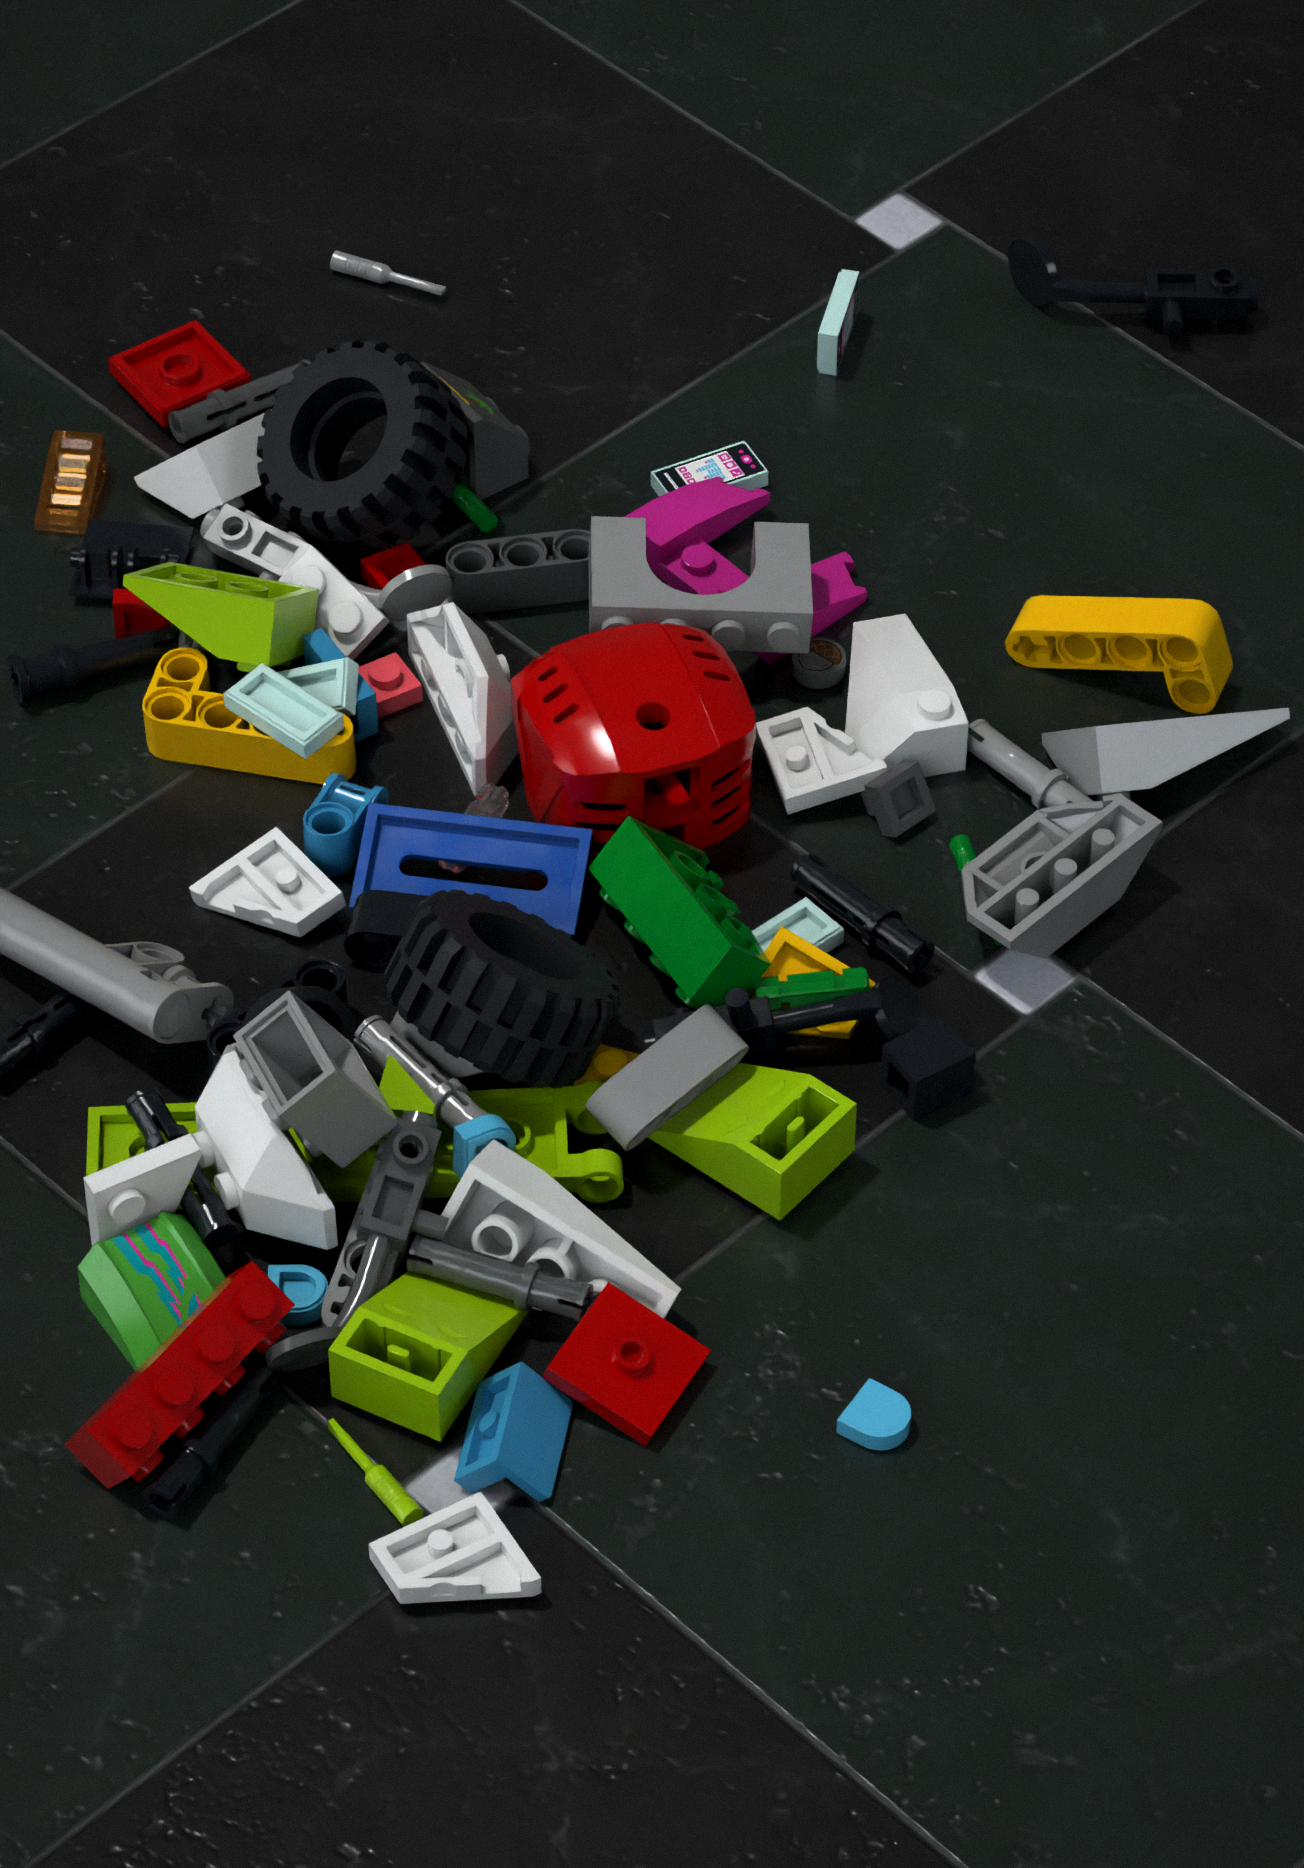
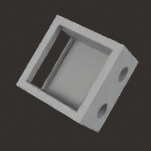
[233,990,399,1168]

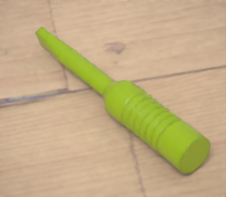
[328,1418,424,1527]

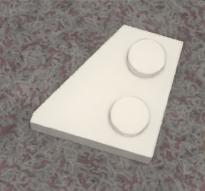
[756,707,888,815]
[189,827,346,938]
[83,1133,201,1247]

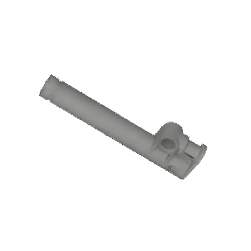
[0,887,234,1044]

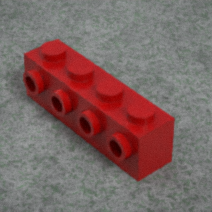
[64,1261,295,1489]

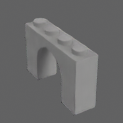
[588,516,813,654]

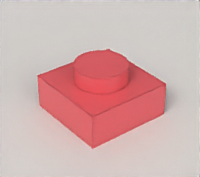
[358,652,423,719]

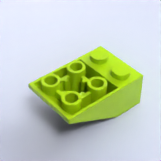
[648,1063,857,1221]
[328,1271,529,1442]

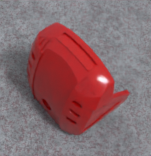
[510,622,756,864]

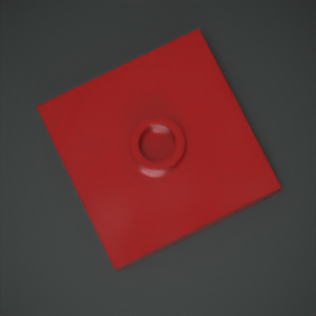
[108,320,251,428]
[542,1282,711,1447]

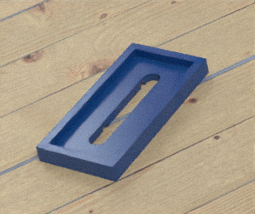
[349,803,594,942]

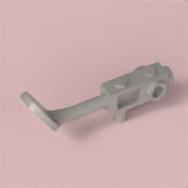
[200,503,453,621]

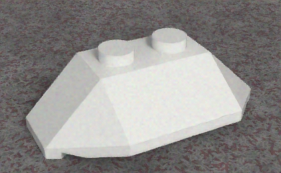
[407,602,519,800]
[191,1042,338,1250]

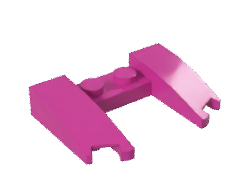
[624,476,867,666]

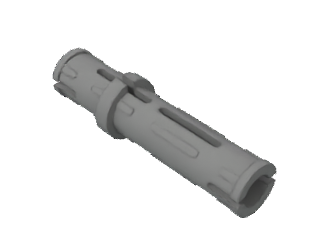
[967,719,1093,809]
[353,1015,488,1132]

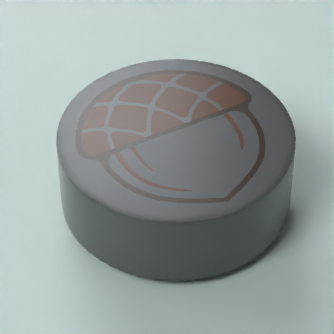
[791,637,846,689]

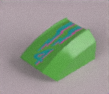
[77,1210,225,1371]

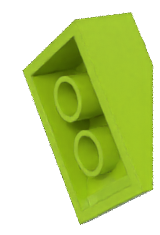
[123,562,319,673]

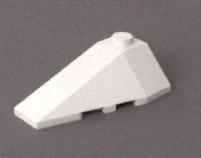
[845,613,969,777]
[441,1139,681,1319]

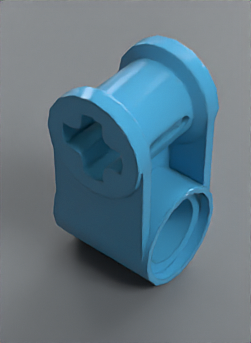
[303,772,389,878]

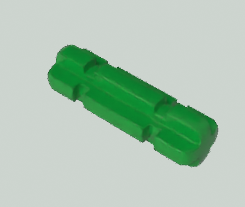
[754,967,870,1012]

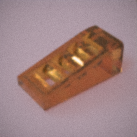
[34,430,108,534]

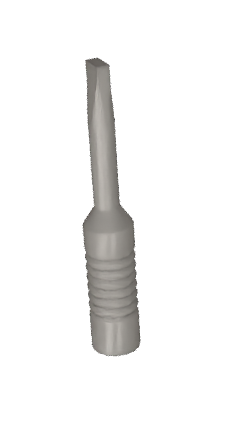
[330,250,446,296]

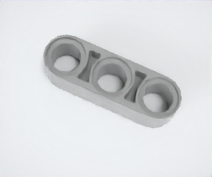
[585,1004,749,1151]

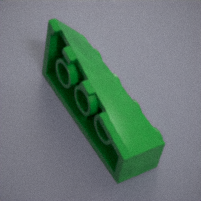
[588,815,771,1010]

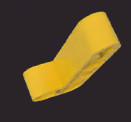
[1005,595,1233,714]
[142,647,357,785]

